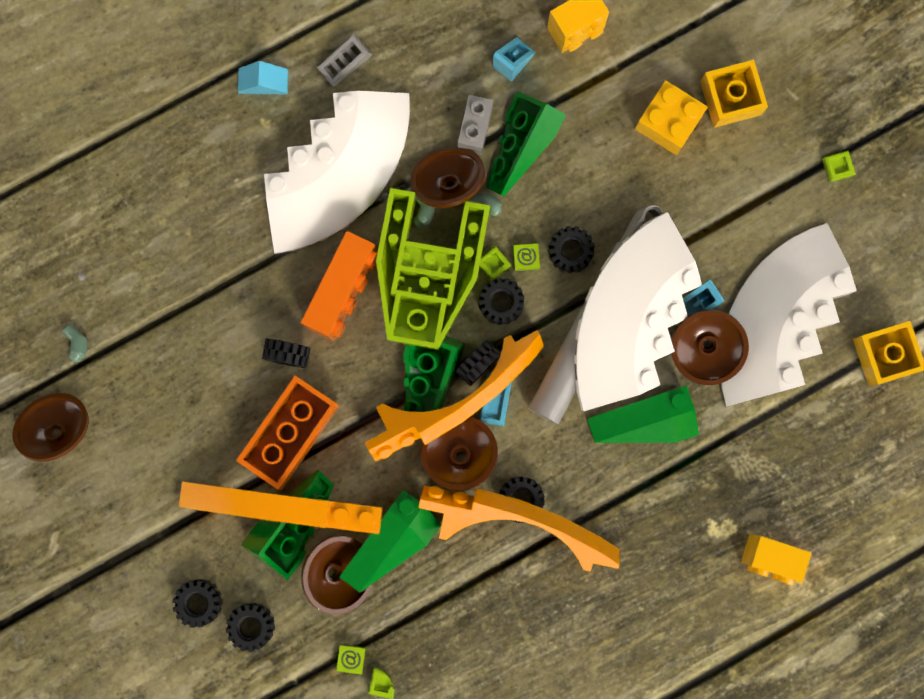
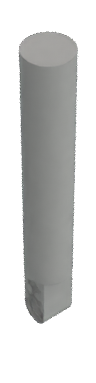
[528,205,663,425]

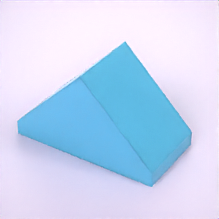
[493,37,536,82]
[238,61,288,94]
[683,280,725,316]

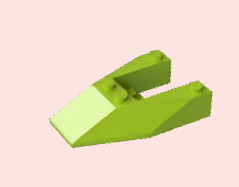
[376,188,490,349]

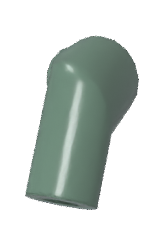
[467,193,502,216]
[413,196,435,228]
[62,324,88,362]

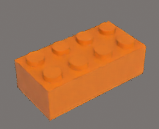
[301,231,378,342]
[236,375,340,490]

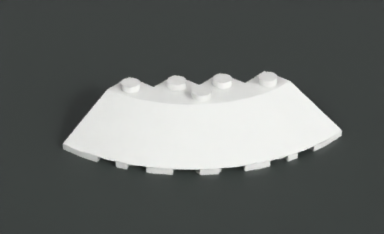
[264,91,410,254]
[574,212,702,411]
[721,223,857,407]

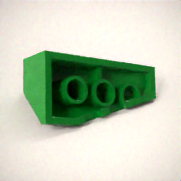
[486,91,566,197]
[403,336,466,439]
[587,385,699,443]
[241,470,334,581]
[339,490,441,593]

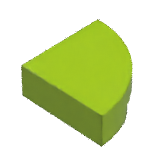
[368,667,394,699]

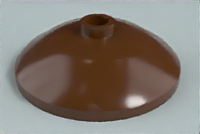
[410,147,485,208]
[671,309,749,385]
[12,393,89,462]
[421,416,498,491]
[301,536,373,615]

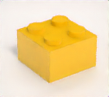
[547,0,609,53]
[700,60,768,128]
[635,80,708,156]
[853,321,924,387]
[741,534,811,586]

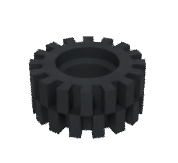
[548,226,595,274]
[479,278,524,325]
[261,338,311,368]
[456,339,501,386]
[499,477,545,523]
[172,579,223,628]
[226,603,275,652]

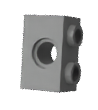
[458,95,493,156]

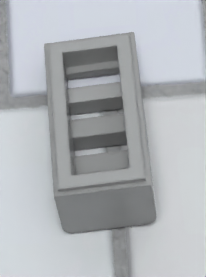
[317,34,373,87]

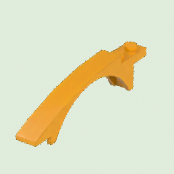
[365,330,544,461]
[178,481,383,534]
[419,485,620,571]

